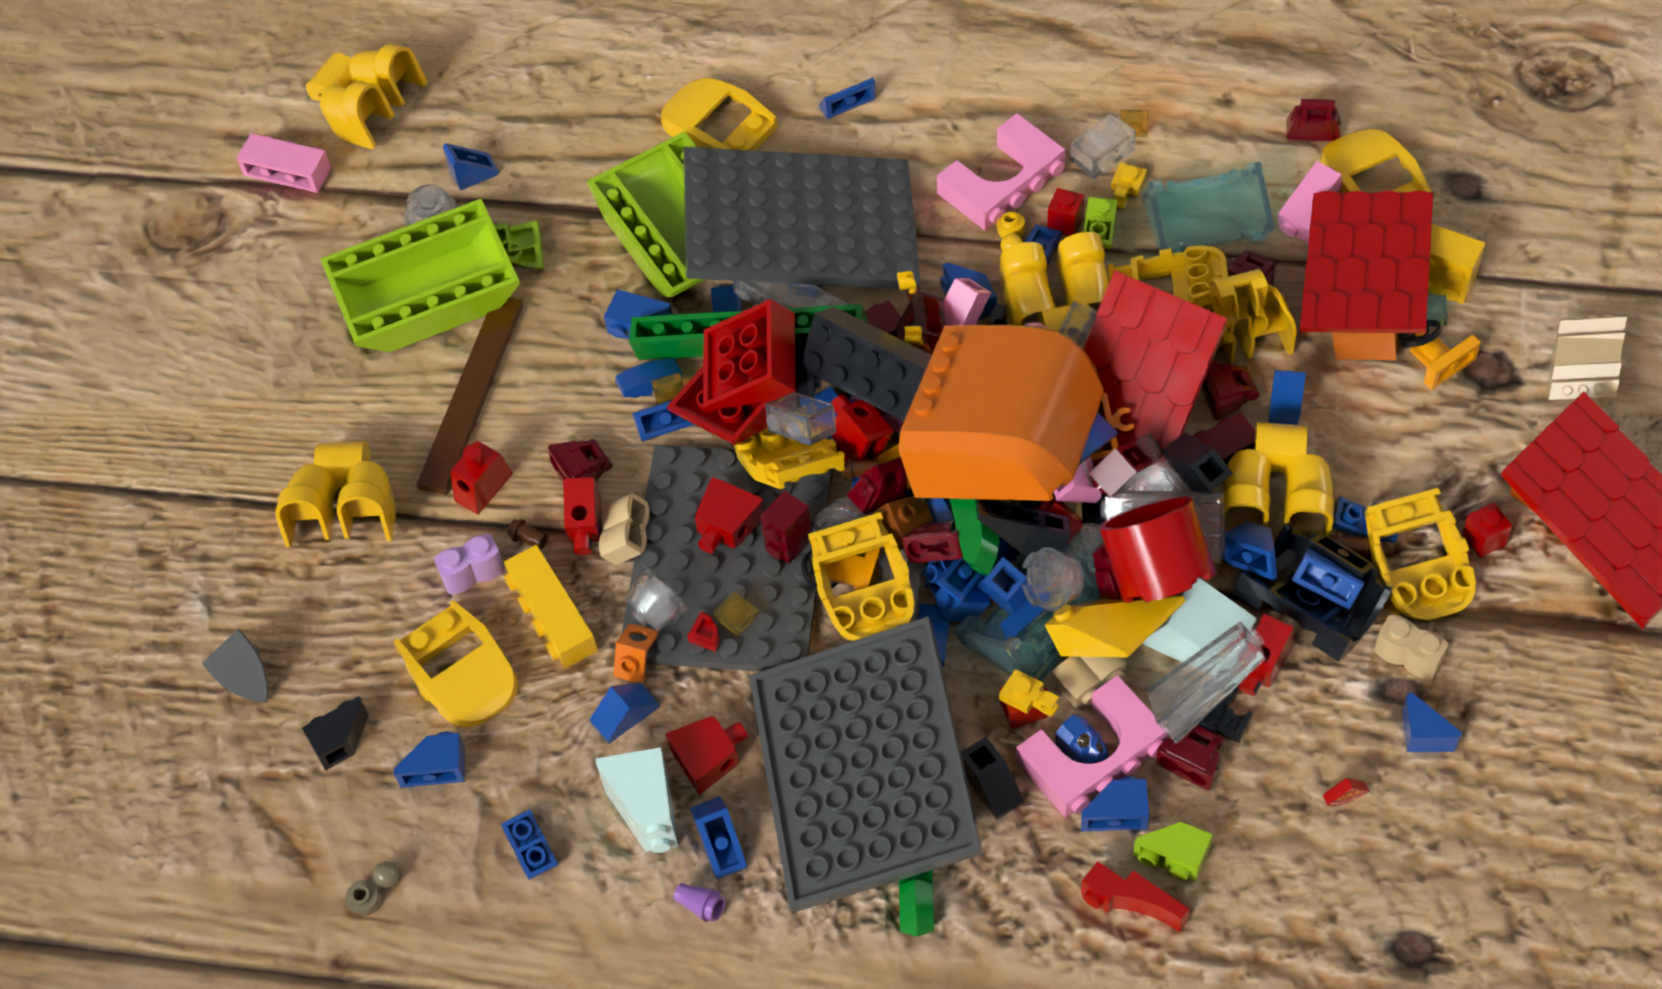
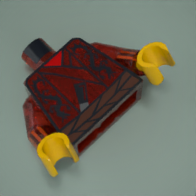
[896,271,947,355]

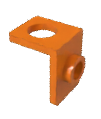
[614,624,658,684]

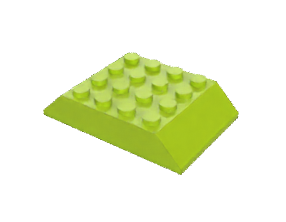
[587,131,706,297]
[320,199,520,352]

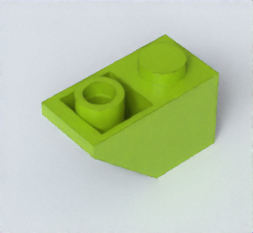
[1083,197,1117,249]
[1133,822,1213,882]

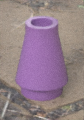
[674,883,726,922]

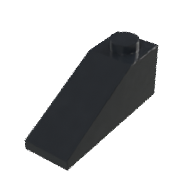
[975,499,1071,565]

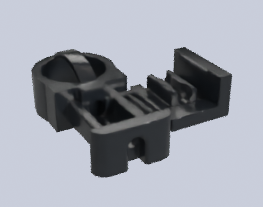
[1188,672,1253,743]

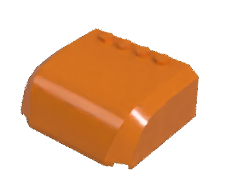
[899,325,1104,501]

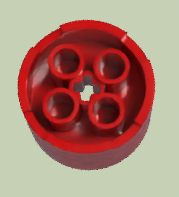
[1099,496,1216,603]

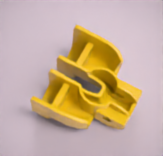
[306,43,428,149]
[999,232,1109,348]
[1196,269,1297,363]
[1218,422,1334,536]
[275,441,396,547]

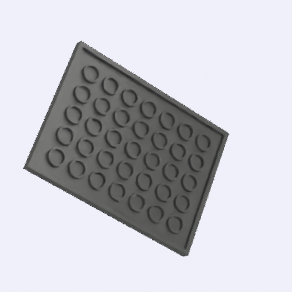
[683,147,921,290]
[621,445,833,672]
[749,617,984,913]

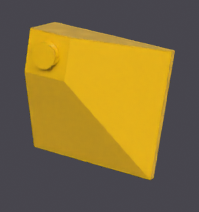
[1044,596,1186,658]

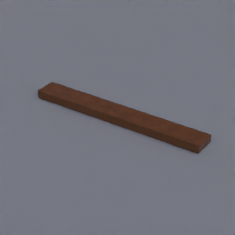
[417,297,523,495]

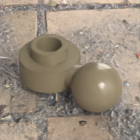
[346,861,400,916]

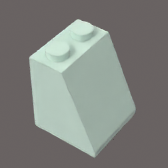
[1142,578,1257,675]
[596,747,678,853]

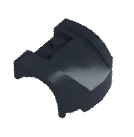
[1232,523,1392,662]

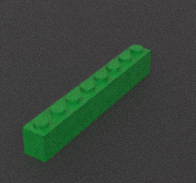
[629,304,869,360]

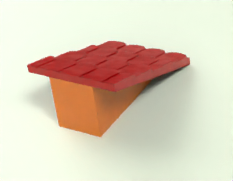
[1300,190,1434,360]
[1083,270,1228,502]
[1501,391,1662,629]

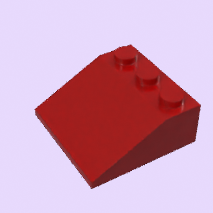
[703,299,796,410]
[667,366,798,445]

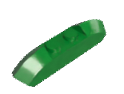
[950,499,999,575]
[899,870,934,937]

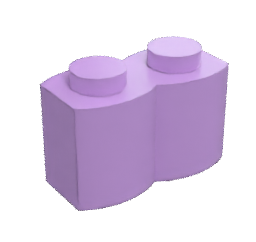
[434,534,505,594]

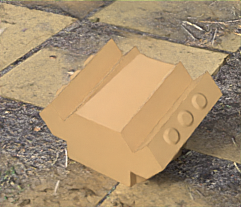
[1547,314,1627,405]

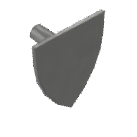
[202,628,268,702]

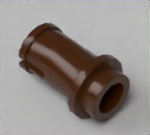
[842,457,879,482]
[507,519,549,550]
[1329,532,1369,558]

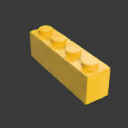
[503,545,598,669]

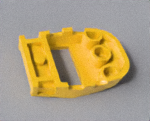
[661,78,778,150]
[1320,129,1431,193]
[1108,245,1228,305]
[734,416,844,489]
[1364,488,1476,621]
[808,512,914,642]
[394,600,518,727]

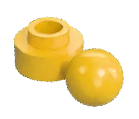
[996,212,1026,252]

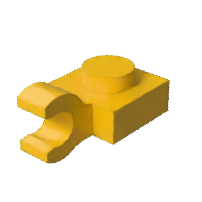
[1111,162,1147,209]
[999,669,1059,717]

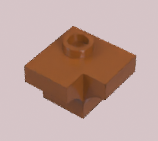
[868,496,934,550]

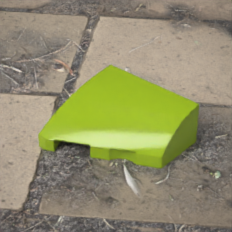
[494,221,544,270]

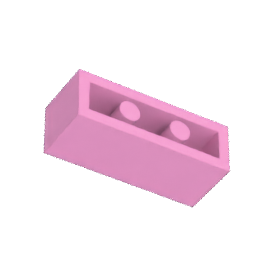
[237,133,331,193]

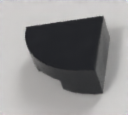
[987,303,1007,325]

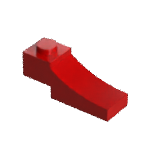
[1081,861,1189,932]

